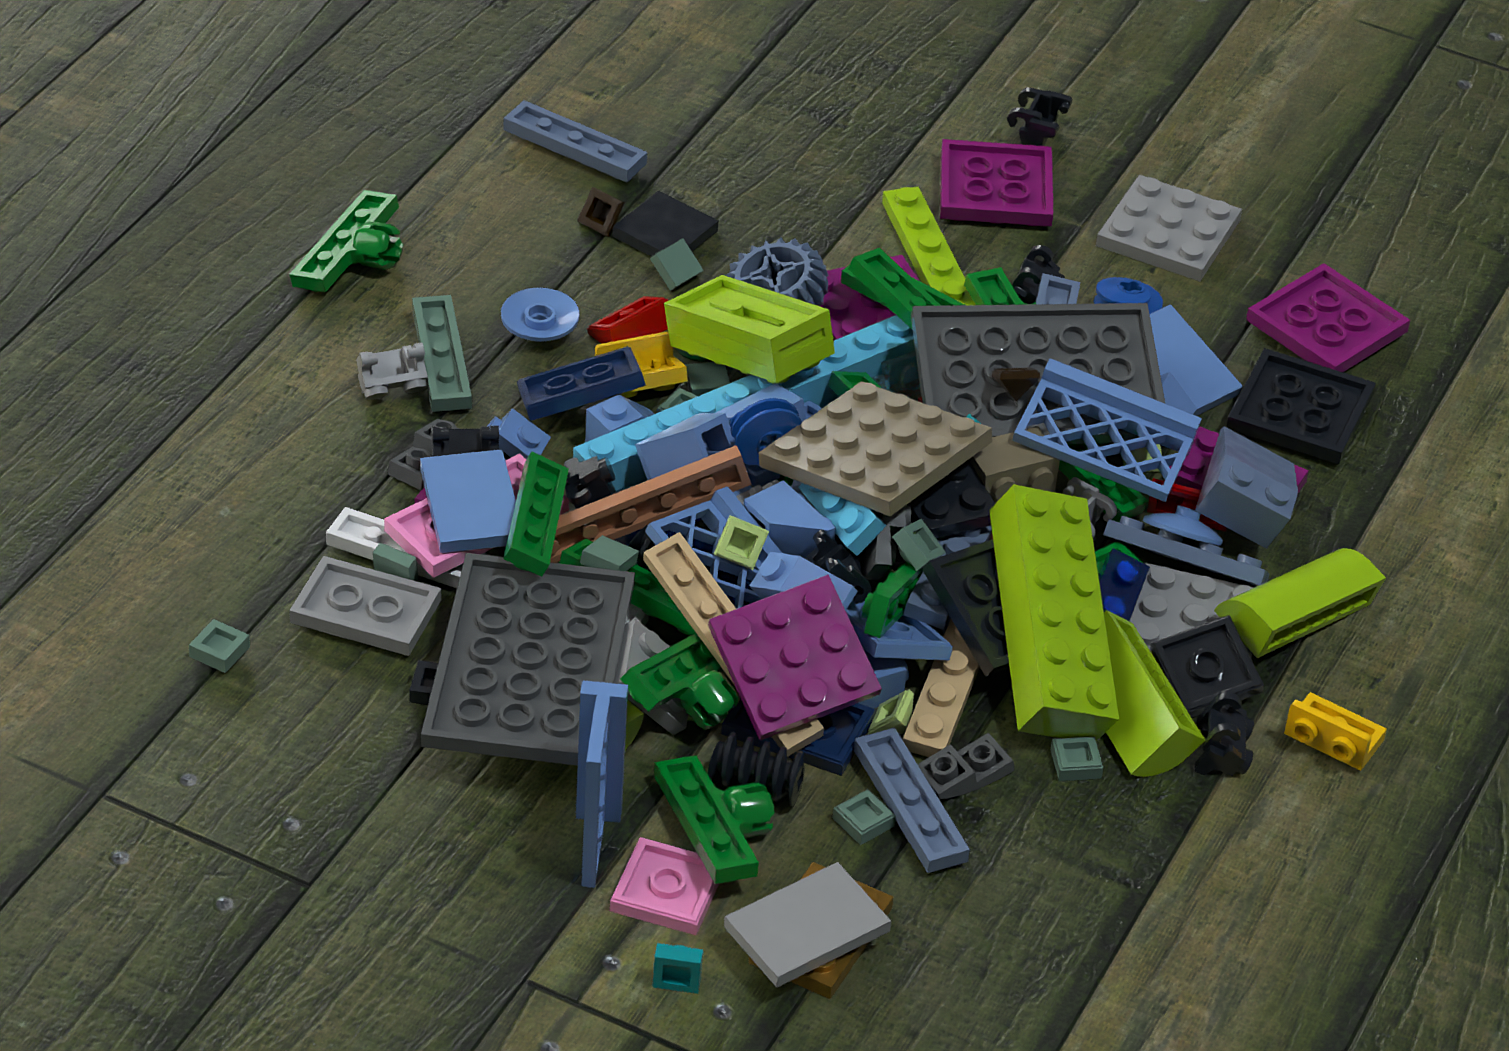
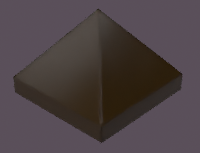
[577,187,625,237]
[992,367,1040,401]

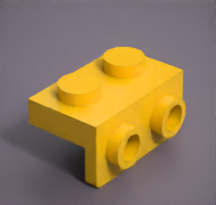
[595,332,688,398]
[1284,692,1387,771]

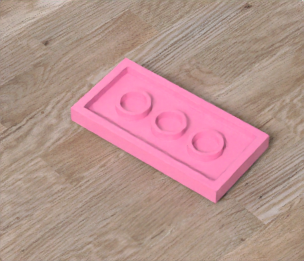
[384,453,569,578]

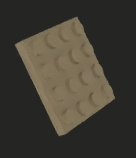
[758,381,992,516]

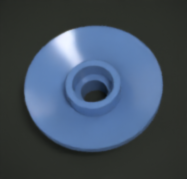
[501,288,579,341]
[1143,505,1223,545]

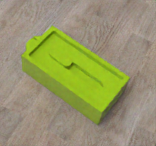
[664,275,835,384]

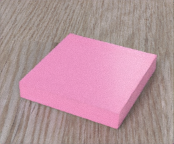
[610,837,719,936]

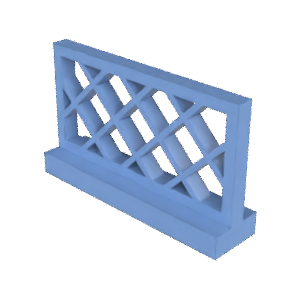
[1012,358,1202,502]
[645,486,782,609]
[576,680,628,888]

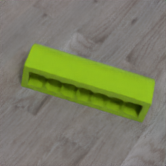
[1214,548,1386,658]
[1104,610,1205,777]

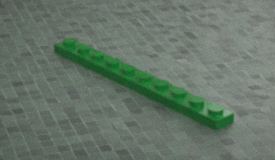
[848,247,1149,522]

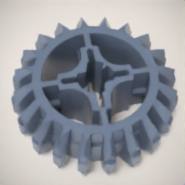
[725,237,828,306]

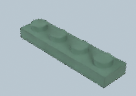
[412,295,472,412]

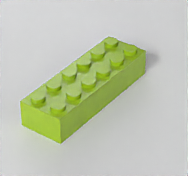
[989,484,1119,741]

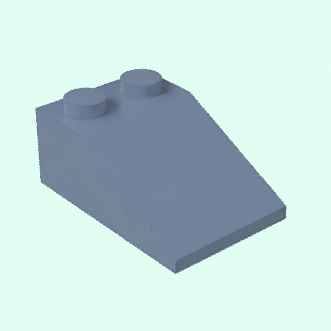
[1195,426,1298,549]

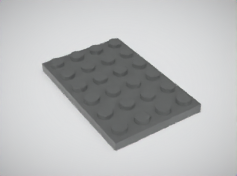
[911,303,1165,444]
[421,553,635,765]

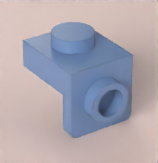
[487,408,551,460]

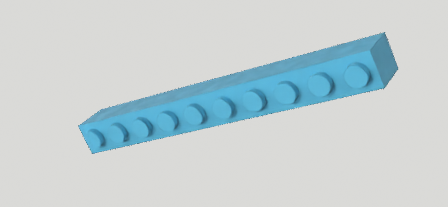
[573,315,918,491]

